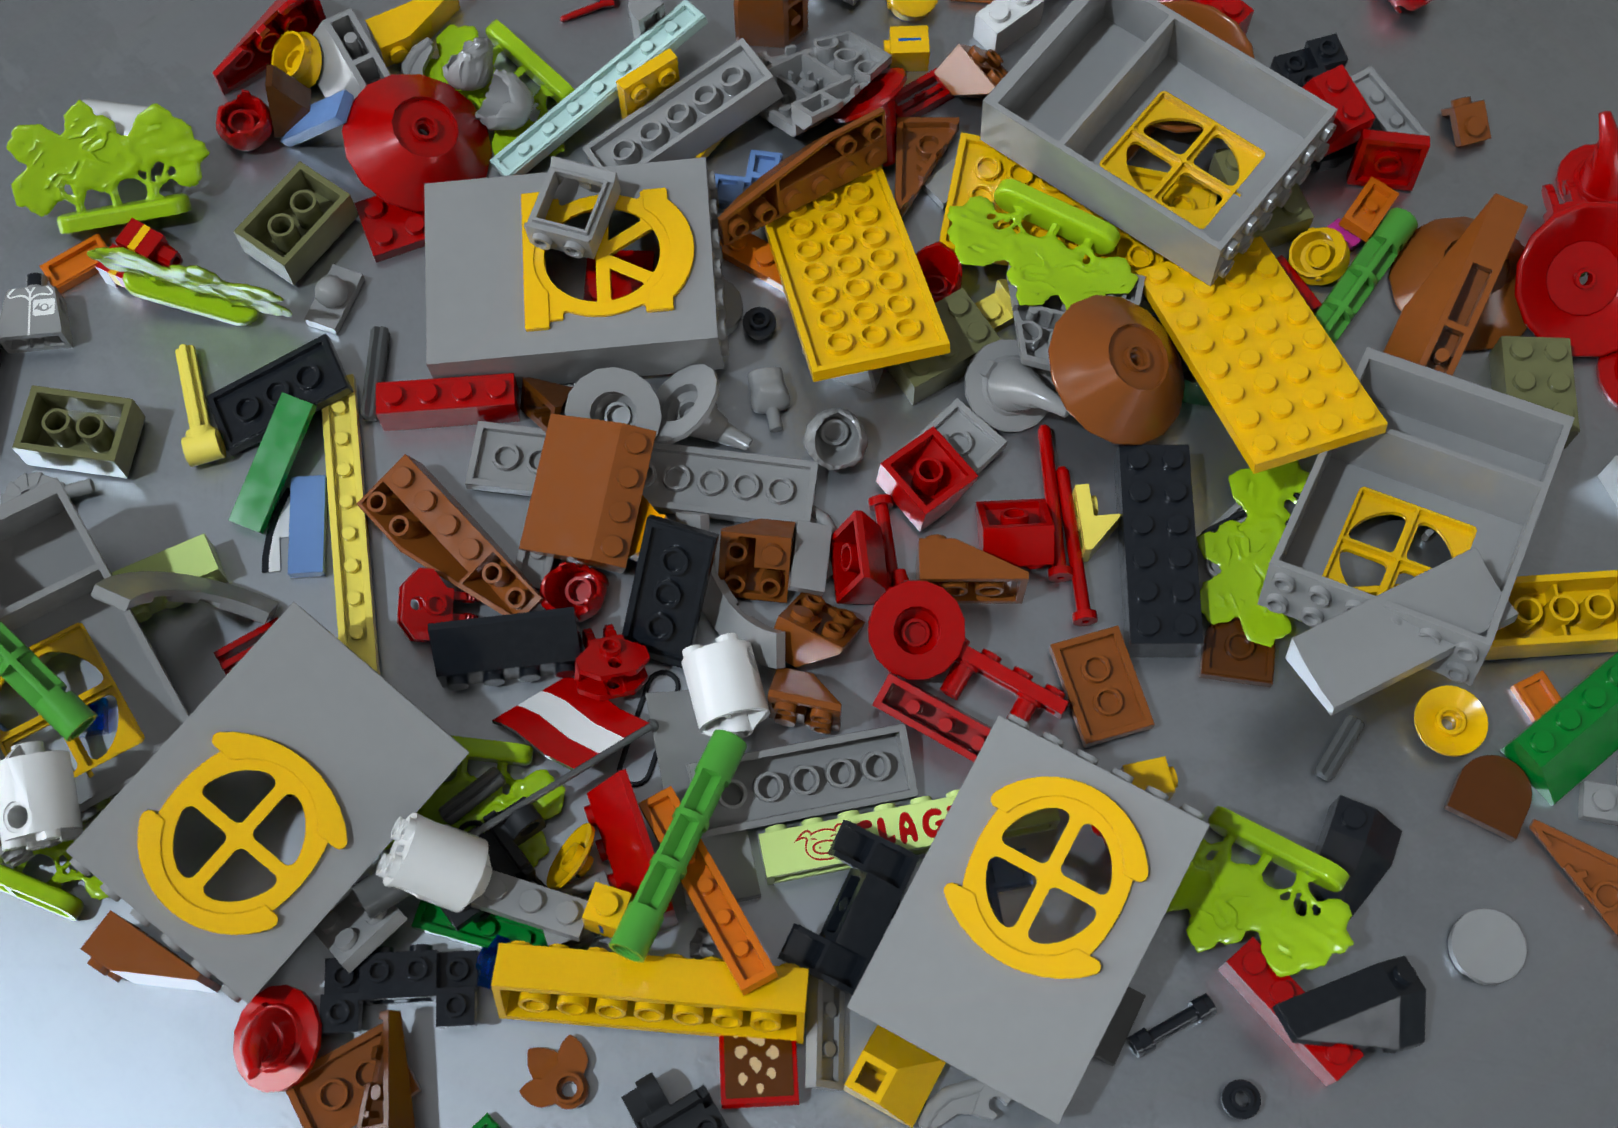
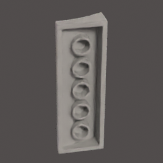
[582,38,783,167]
[1285,547,1519,716]
[645,690,761,913]
[686,723,919,838]

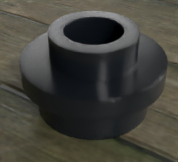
[743,307,776,340]
[1221,1079,1261,1120]

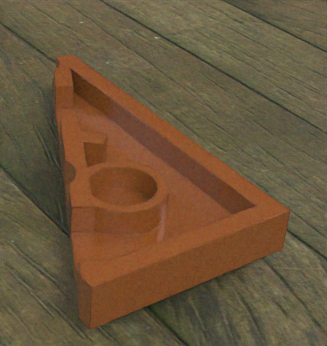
[895,117,959,217]
[1529,819,1618,937]

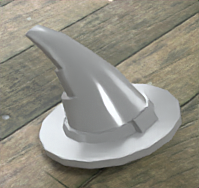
[964,339,1069,432]
[655,364,753,451]
[564,367,662,438]

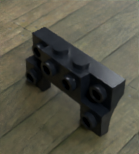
[1270,33,1382,173]
[778,820,920,996]
[320,944,481,1036]

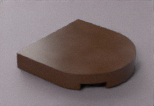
[1199,617,1275,688]
[1443,755,1532,842]

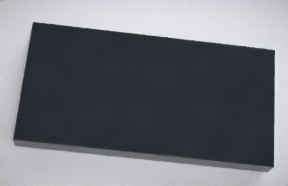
[206,333,353,456]
[622,514,719,668]

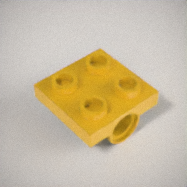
[616,48,680,119]

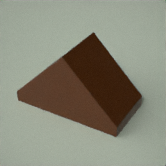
[265,65,311,138]
[520,377,573,433]

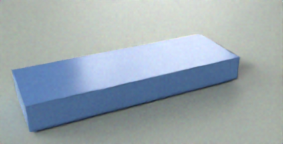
[280,89,354,147]
[288,475,328,578]

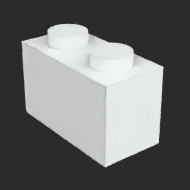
[973,0,1045,54]

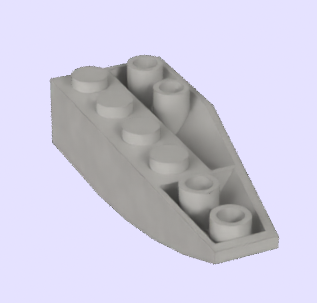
[313,8,424,135]

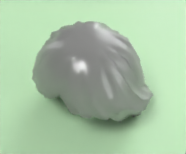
[442,37,493,91]
[475,69,534,131]
[804,408,868,470]

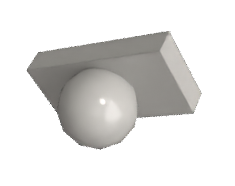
[304,264,365,335]

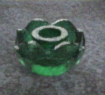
[1182,380,1212,406]

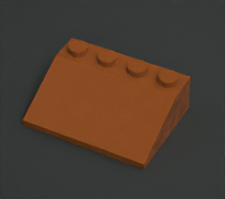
[519,414,657,574]

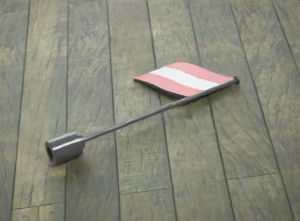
[352,677,659,919]

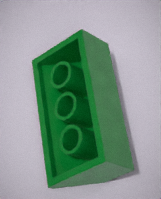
[1500,652,1618,806]

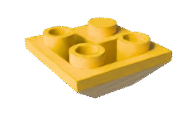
[844,1025,946,1128]

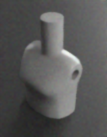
[747,367,790,433]

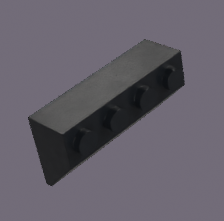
[428,607,584,690]

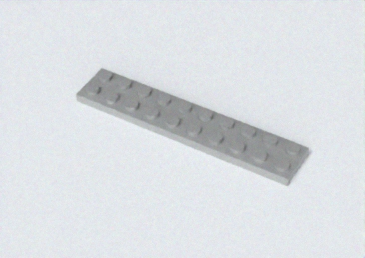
[465,421,819,525]

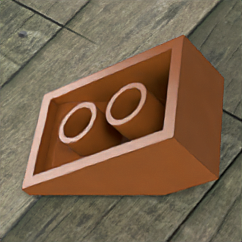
[916,534,1029,604]
[81,910,222,993]

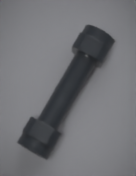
[1127,993,1217,1058]

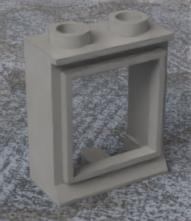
[524,156,621,259]

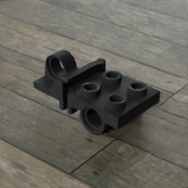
[439,796,546,931]
[621,1072,729,1128]

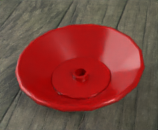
[342,74,492,212]
[1514,202,1618,357]

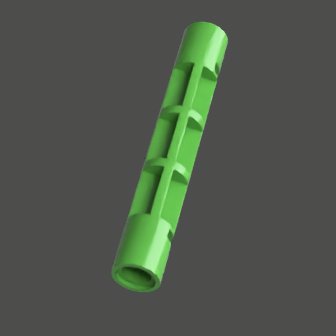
[1314,208,1418,344]
[0,620,97,742]
[609,729,747,963]

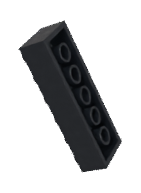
[1114,445,1204,658]

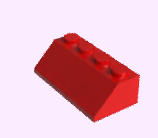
[584,769,679,931]

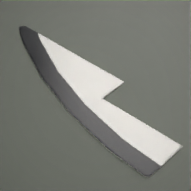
[262,487,290,573]

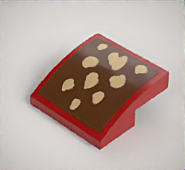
[719,1035,799,1109]

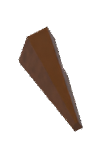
[356,1010,415,1128]

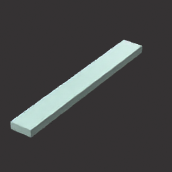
[489,0,708,176]

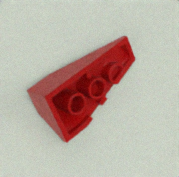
[212,0,326,95]

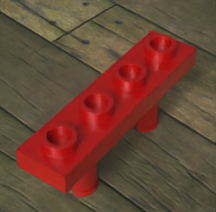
[939,638,1069,723]

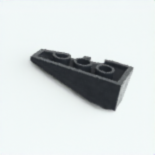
[1296,795,1402,919]
[1272,956,1426,1053]

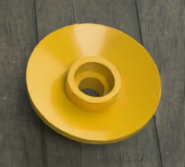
[1414,685,1488,757]
[546,823,595,890]

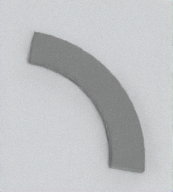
[676,511,785,669]
[91,571,280,624]

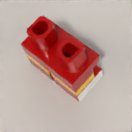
[95,218,183,288]

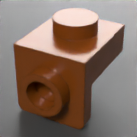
[1441,96,1491,147]

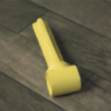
[175,344,226,467]

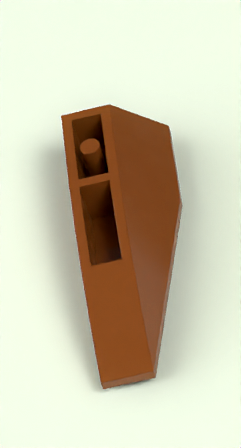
[733,0,808,48]
[718,107,887,247]
[1383,193,1528,376]
[357,454,544,615]

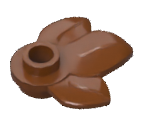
[519,1035,589,1110]

